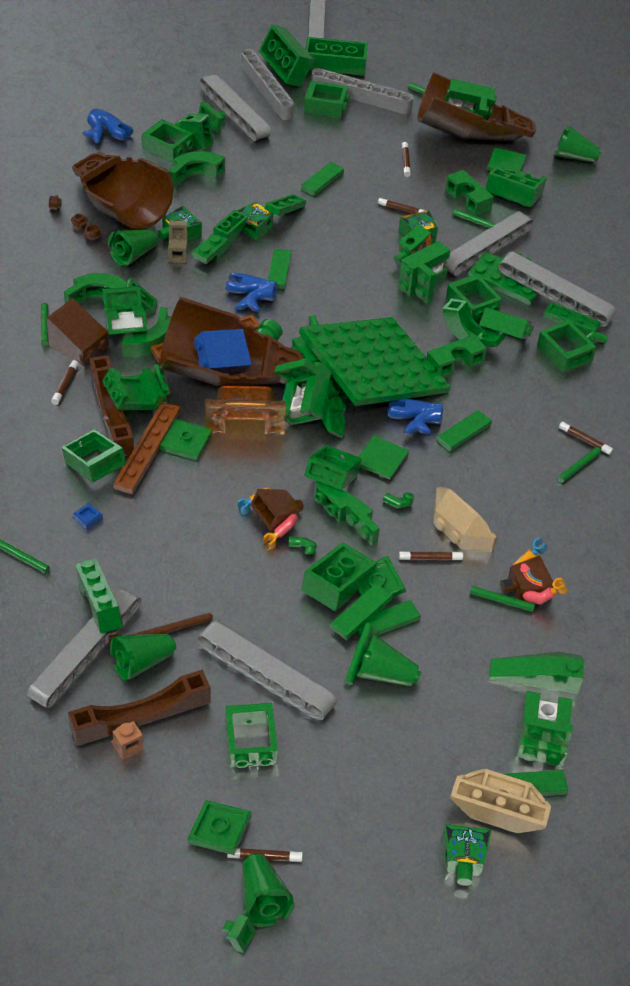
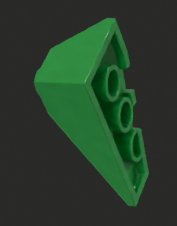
[321,375,347,438]
[489,652,584,694]

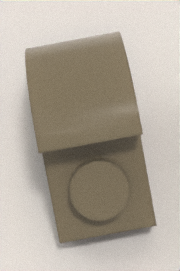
[168,220,188,263]

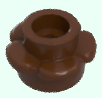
[49,195,62,212]
[71,213,88,230]
[84,224,101,241]

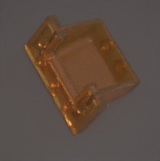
[205,386,286,434]

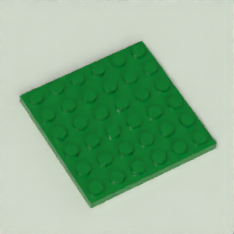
[299,317,451,406]

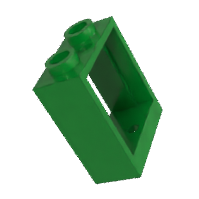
[304,81,350,118]
[141,119,194,162]
[446,273,502,322]
[479,307,534,339]
[537,320,596,372]
[61,429,126,483]
[304,445,362,490]
[225,703,278,768]

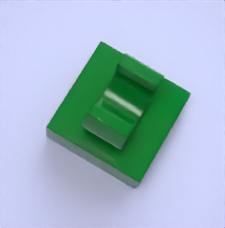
[222,914,256,953]

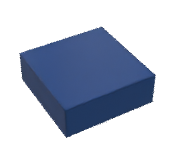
[73,503,103,530]

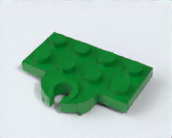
[468,252,539,305]

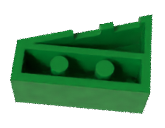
[485,167,547,207]

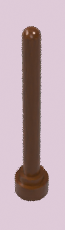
[108,613,213,644]

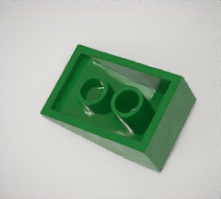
[301,542,377,612]

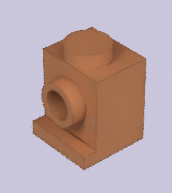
[111,721,144,761]

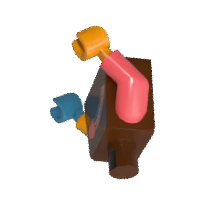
[238,488,304,550]
[500,538,567,605]

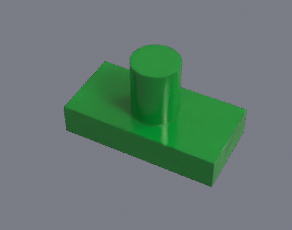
[198,102,226,133]

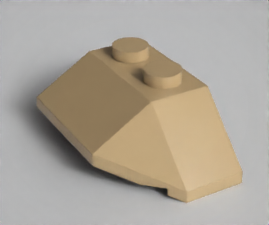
[433,487,497,552]
[450,769,551,833]

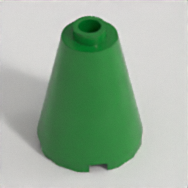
[554,125,601,163]
[108,229,158,266]
[110,634,176,681]
[356,635,421,687]
[243,854,295,927]

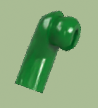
[586,331,608,344]
[382,492,414,509]
[289,536,317,555]

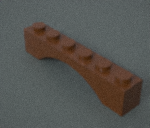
[89,355,134,456]
[68,669,211,746]

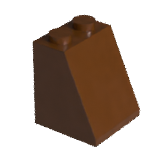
[46,298,109,366]

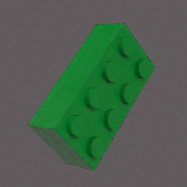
[258,24,314,87]
[305,37,368,76]

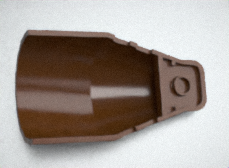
[417,72,536,142]
[72,152,174,229]
[159,297,303,386]

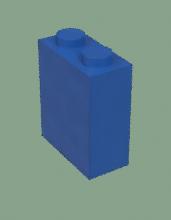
[194,329,252,373]

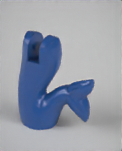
[82,108,133,143]
[225,273,278,312]
[388,399,443,434]

